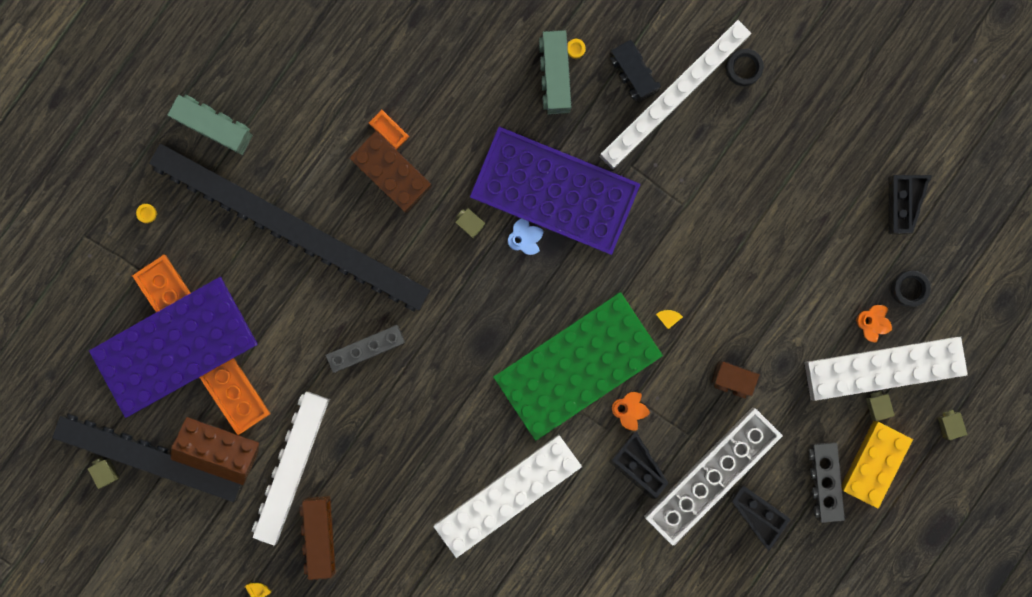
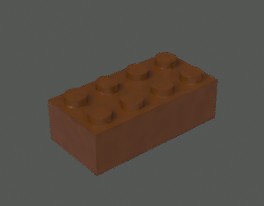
[349,131,432,213]
[171,417,259,485]
[300,496,336,580]

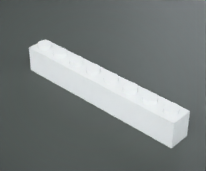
[252,392,330,546]

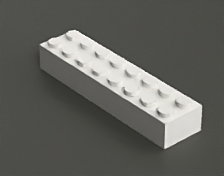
[804,337,967,401]
[644,408,782,546]
[434,434,582,558]

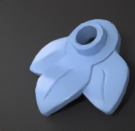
[508,219,543,255]

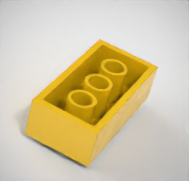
[841,421,913,508]

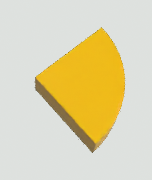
[656,310,683,329]
[245,583,272,597]

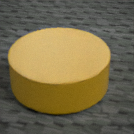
[567,39,585,59]
[136,204,157,223]

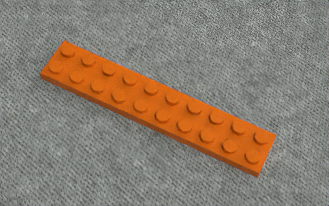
[132,255,271,435]

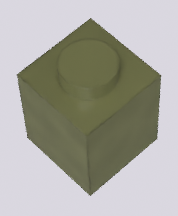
[455,208,486,239]
[866,391,895,421]
[937,410,967,440]
[88,457,120,489]

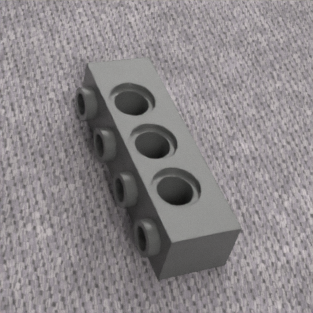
[326,325,406,373]
[808,442,845,523]

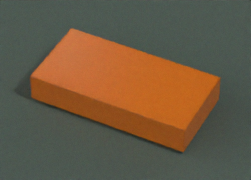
[369,110,409,150]

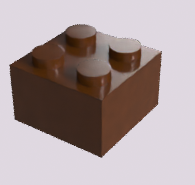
[711,361,760,399]

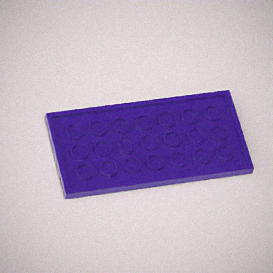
[470,127,640,255]
[89,277,258,418]

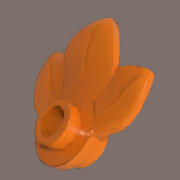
[856,305,892,343]
[612,392,650,431]

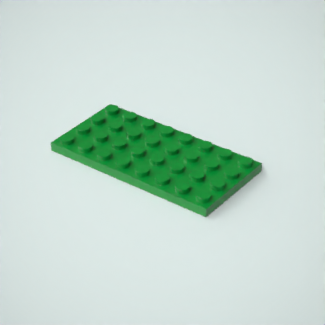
[493,292,663,441]

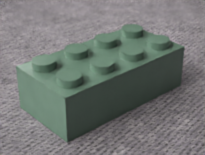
[539,30,571,114]
[168,94,253,155]

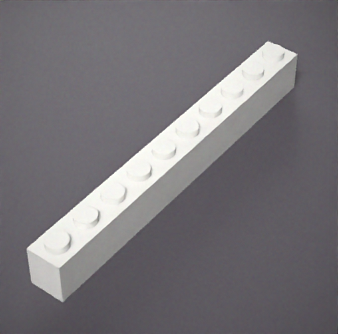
[599,20,752,170]

